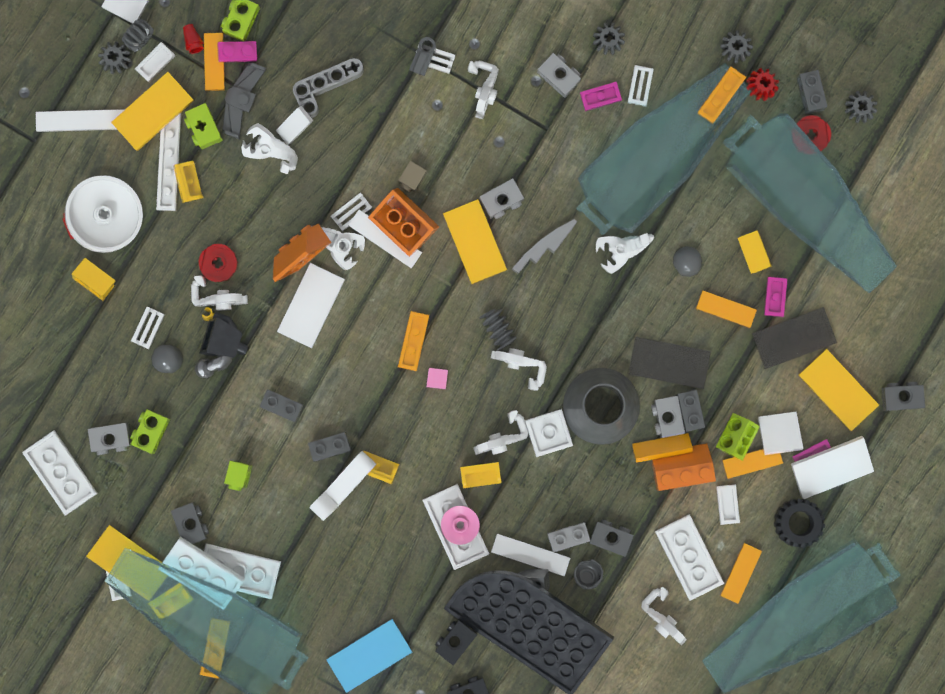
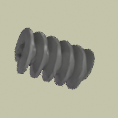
[479,309,517,351]

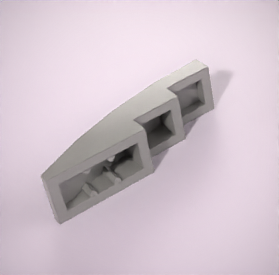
[512,219,577,274]

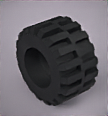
[774,499,825,548]

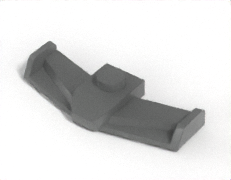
[222,63,267,140]

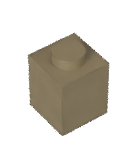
[398,161,427,193]

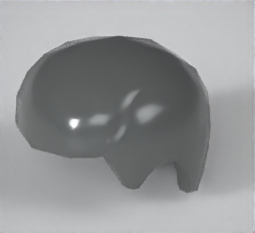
[673,246,702,277]
[151,345,183,373]
[574,559,604,590]

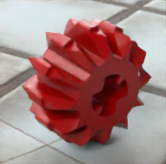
[746,68,779,101]

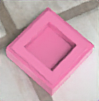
[427,368,448,389]

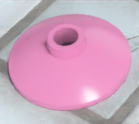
[441,506,480,545]

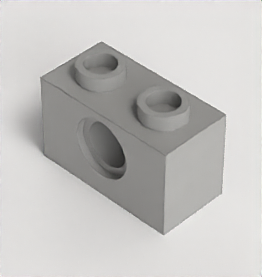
[537,53,581,98]
[479,178,524,219]
[651,396,685,438]
[88,423,132,455]
[547,522,590,552]

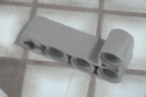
[293,58,364,118]

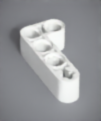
[309,451,376,521]

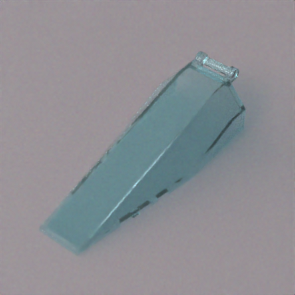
[576,64,751,235]
[723,113,897,293]
[702,538,901,693]
[105,548,309,694]

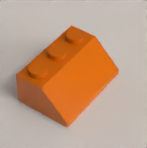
[368,188,439,257]
[273,224,332,282]
[652,443,716,491]

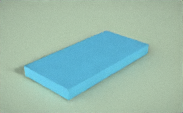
[326,619,412,693]

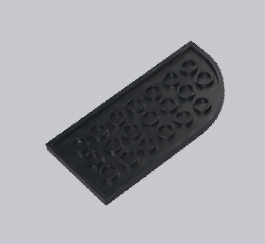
[444,570,614,694]

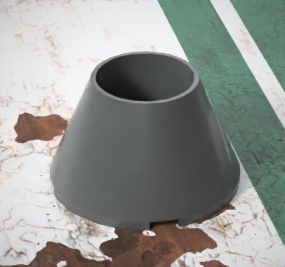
[563,368,640,445]

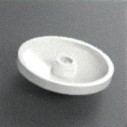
[65,176,143,253]

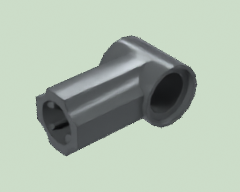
[409,37,437,76]

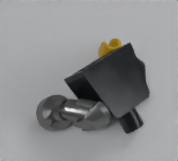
[195,307,248,378]

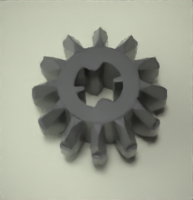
[122,19,154,52]
[593,23,625,55]
[720,30,753,63]
[98,41,131,74]
[845,91,878,123]

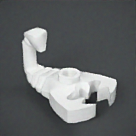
[468,60,499,119]
[242,123,298,174]
[311,226,365,270]
[595,233,654,274]
[191,275,248,311]
[491,348,547,391]
[473,410,528,455]
[641,587,687,645]

